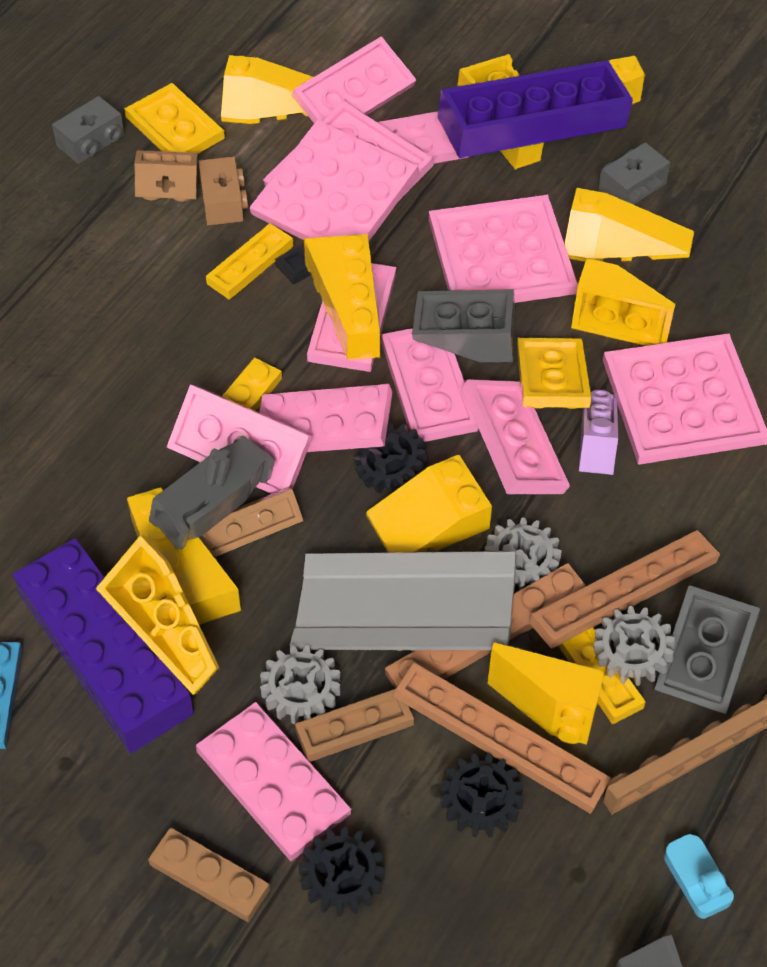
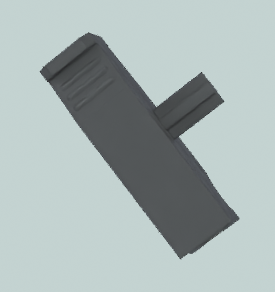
[149,435,275,549]

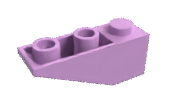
[579,390,618,475]

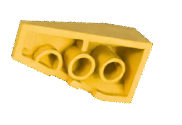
[221,55,313,124]
[564,188,694,262]
[96,535,219,695]

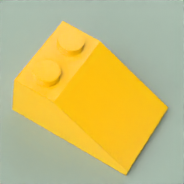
[571,258,675,346]
[366,455,492,553]
[487,642,605,745]

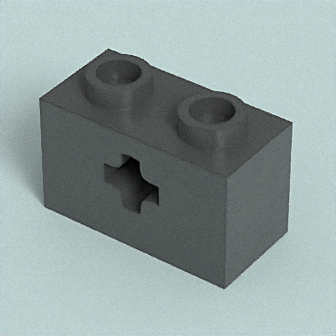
[52,96,124,164]
[598,142,671,205]

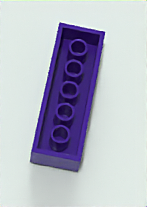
[437,60,633,158]
[12,538,194,754]

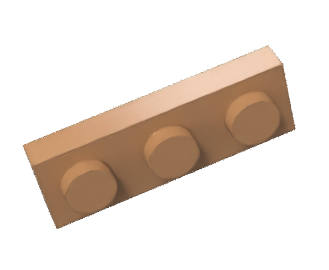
[199,487,304,557]
[295,689,414,762]
[148,827,270,923]

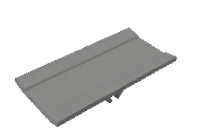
[290,551,516,651]

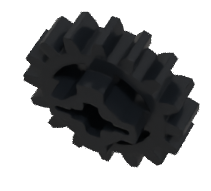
[353,423,429,494]
[440,753,524,838]
[299,827,385,916]

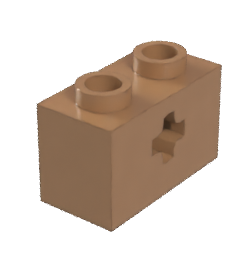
[135,150,198,202]
[199,156,248,226]

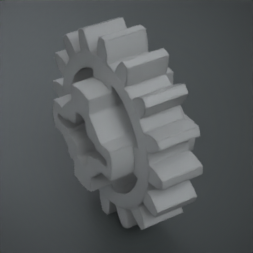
[484,518,562,590]
[594,606,675,686]
[260,645,341,724]

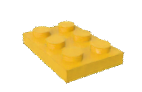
[125,83,225,154]
[517,338,591,409]

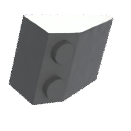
[412,289,516,363]
[654,585,760,714]

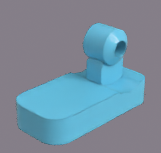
[664,835,734,919]

